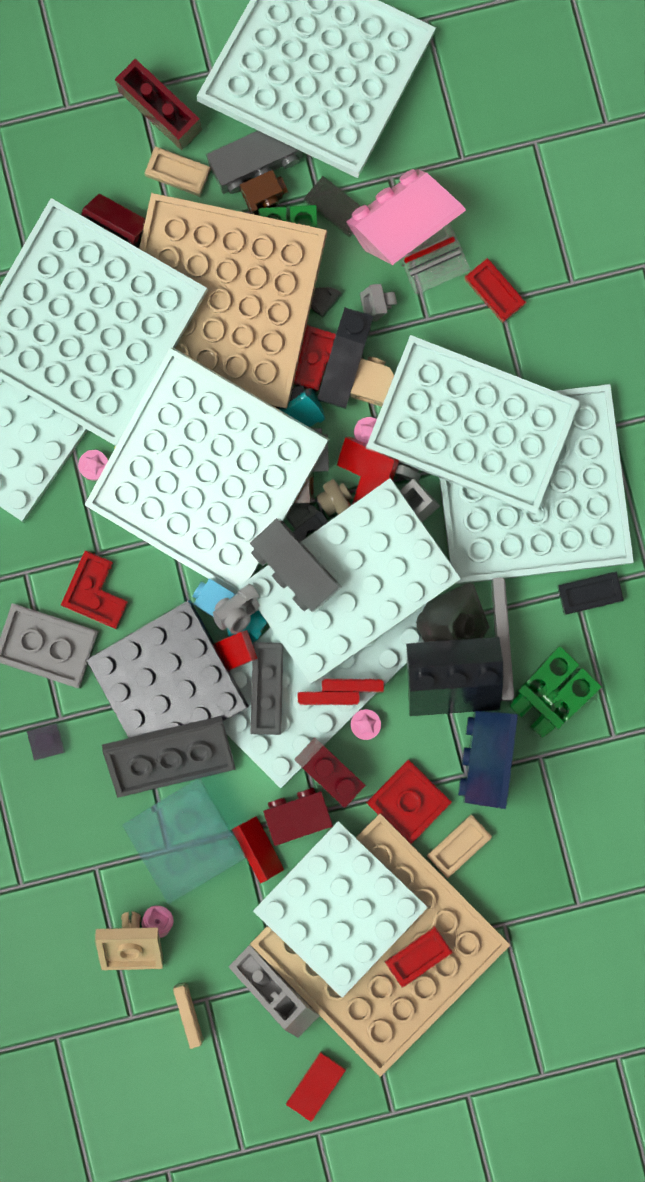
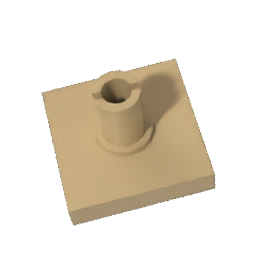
[95,912,163,970]

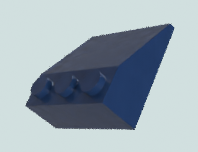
[458,711,518,809]

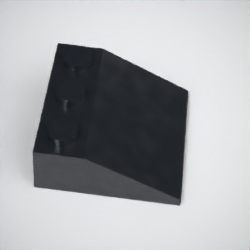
[406,637,503,716]

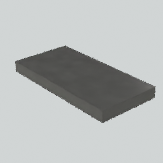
[102,716,236,798]

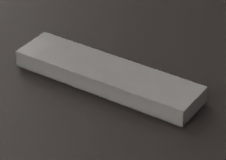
[491,578,514,701]

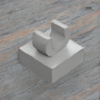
[360,284,397,321]

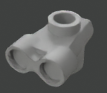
[213,584,260,634]

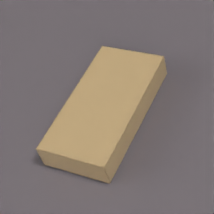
[144,146,211,197]
[426,814,492,879]
[173,982,204,1049]

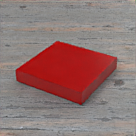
[366,759,452,844]

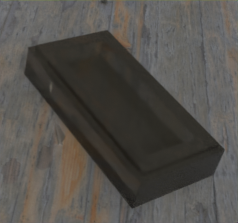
[304,176,361,237]

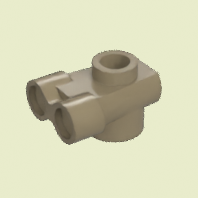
[316,479,353,516]

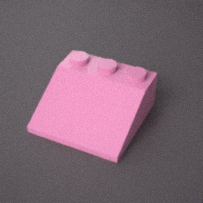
[346,169,466,265]

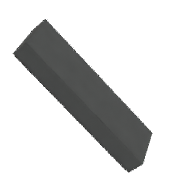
[250,642,284,735]

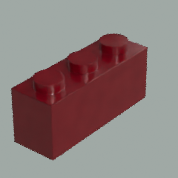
[114,58,202,151]

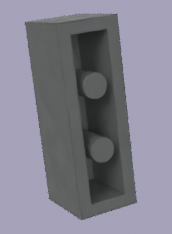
[206,130,303,194]
[249,518,342,612]

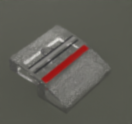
[399,223,471,295]

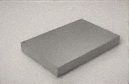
[0,603,99,689]

